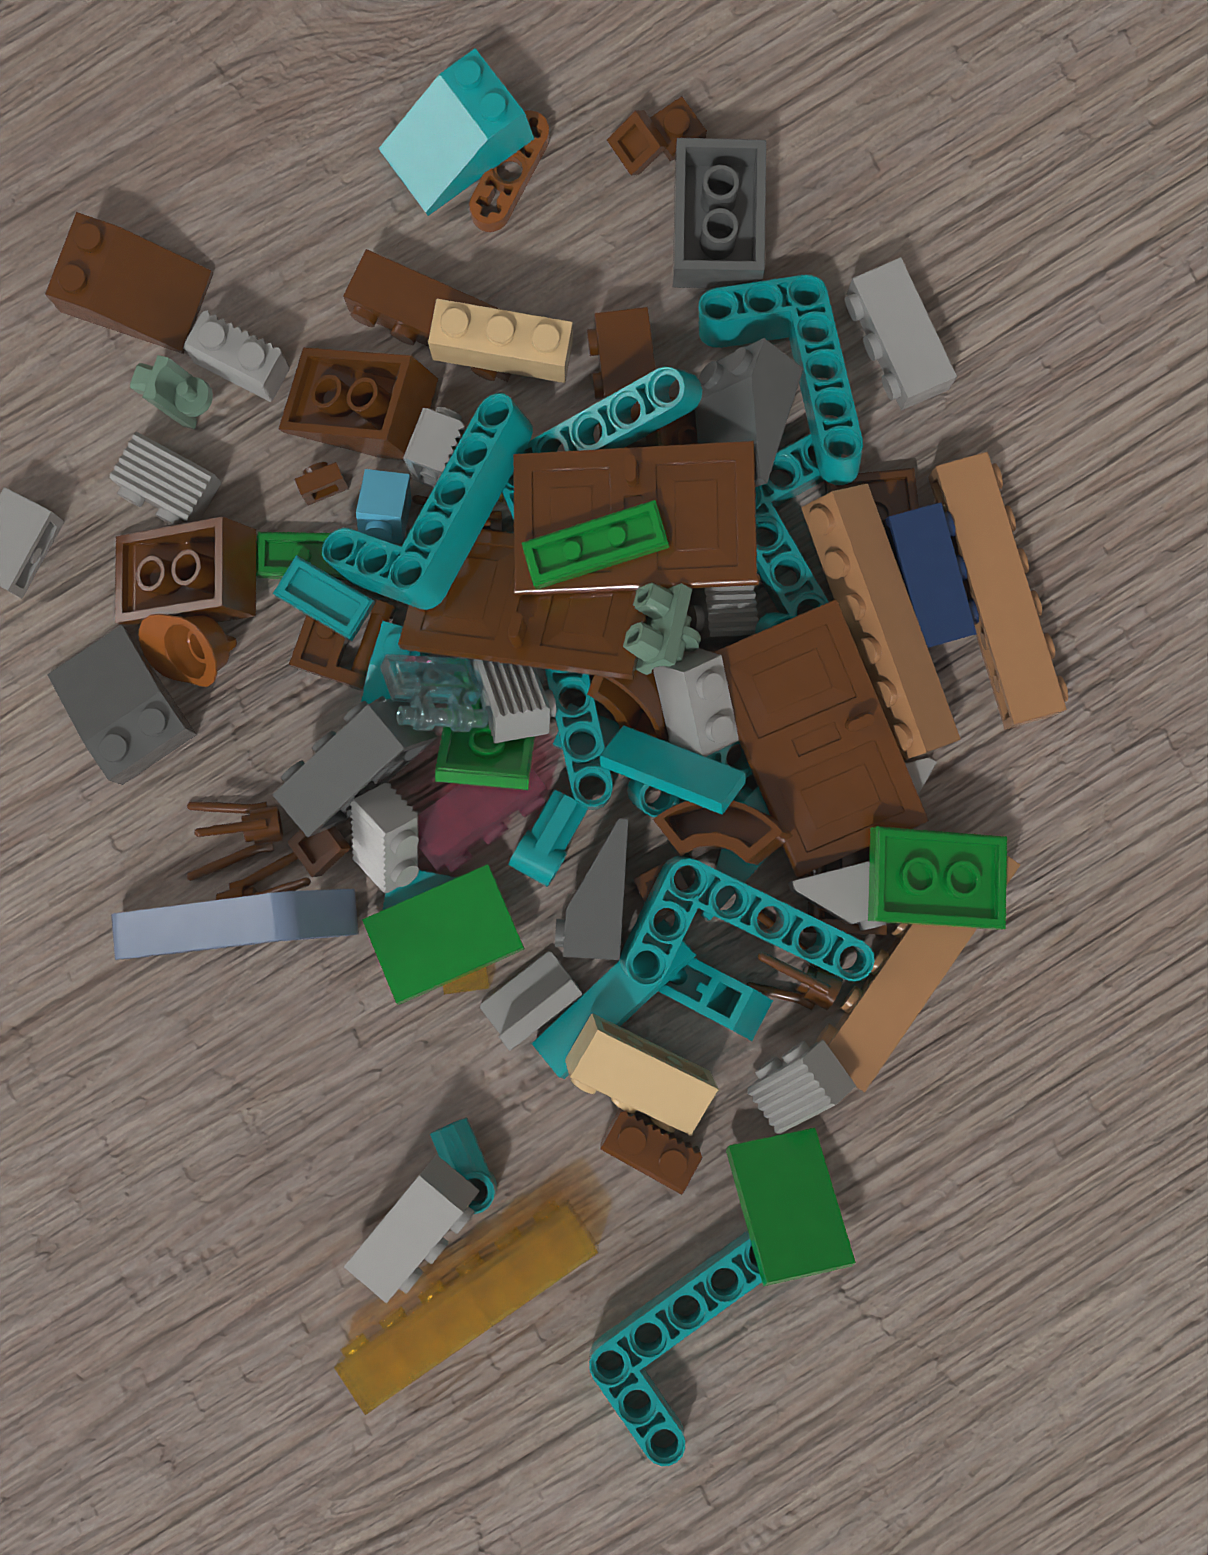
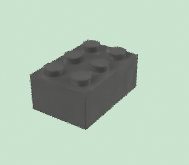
[672,138,766,288]
[272,695,438,837]

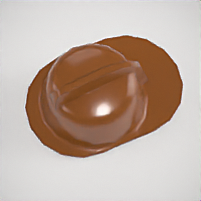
[139,614,237,687]

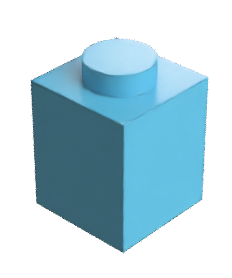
[356,469,412,544]

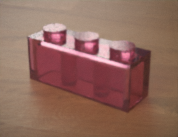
[418,767,548,873]

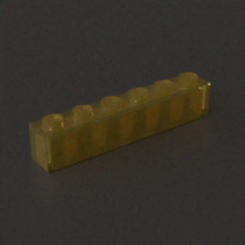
[334,1200,599,1415]

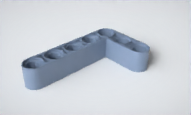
[111,889,359,960]

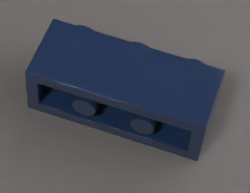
[882,502,979,648]

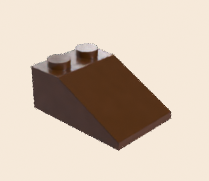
[45,212,213,354]
[279,347,438,460]
[115,517,256,625]

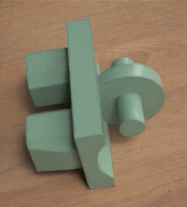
[130,355,213,429]
[623,583,701,675]

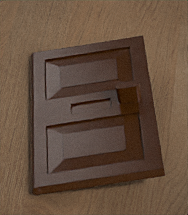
[513,441,760,596]
[398,529,648,680]
[709,599,929,878]

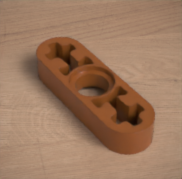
[469,110,550,232]

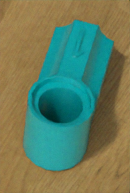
[508,790,588,887]
[430,1117,497,1214]

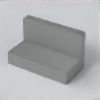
[480,952,583,1051]

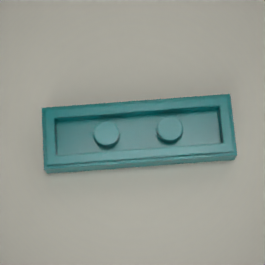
[599,725,745,815]

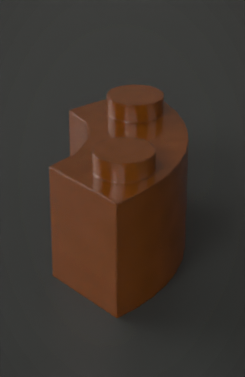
[587,669,669,742]
[653,801,793,865]

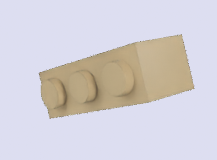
[428,299,573,383]
[565,1013,718,1136]

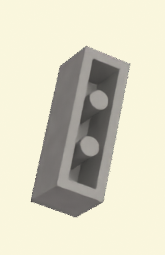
[845,257,957,411]
[344,1154,479,1303]

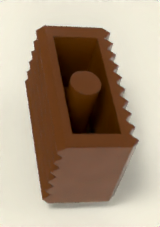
[600,1108,702,1195]

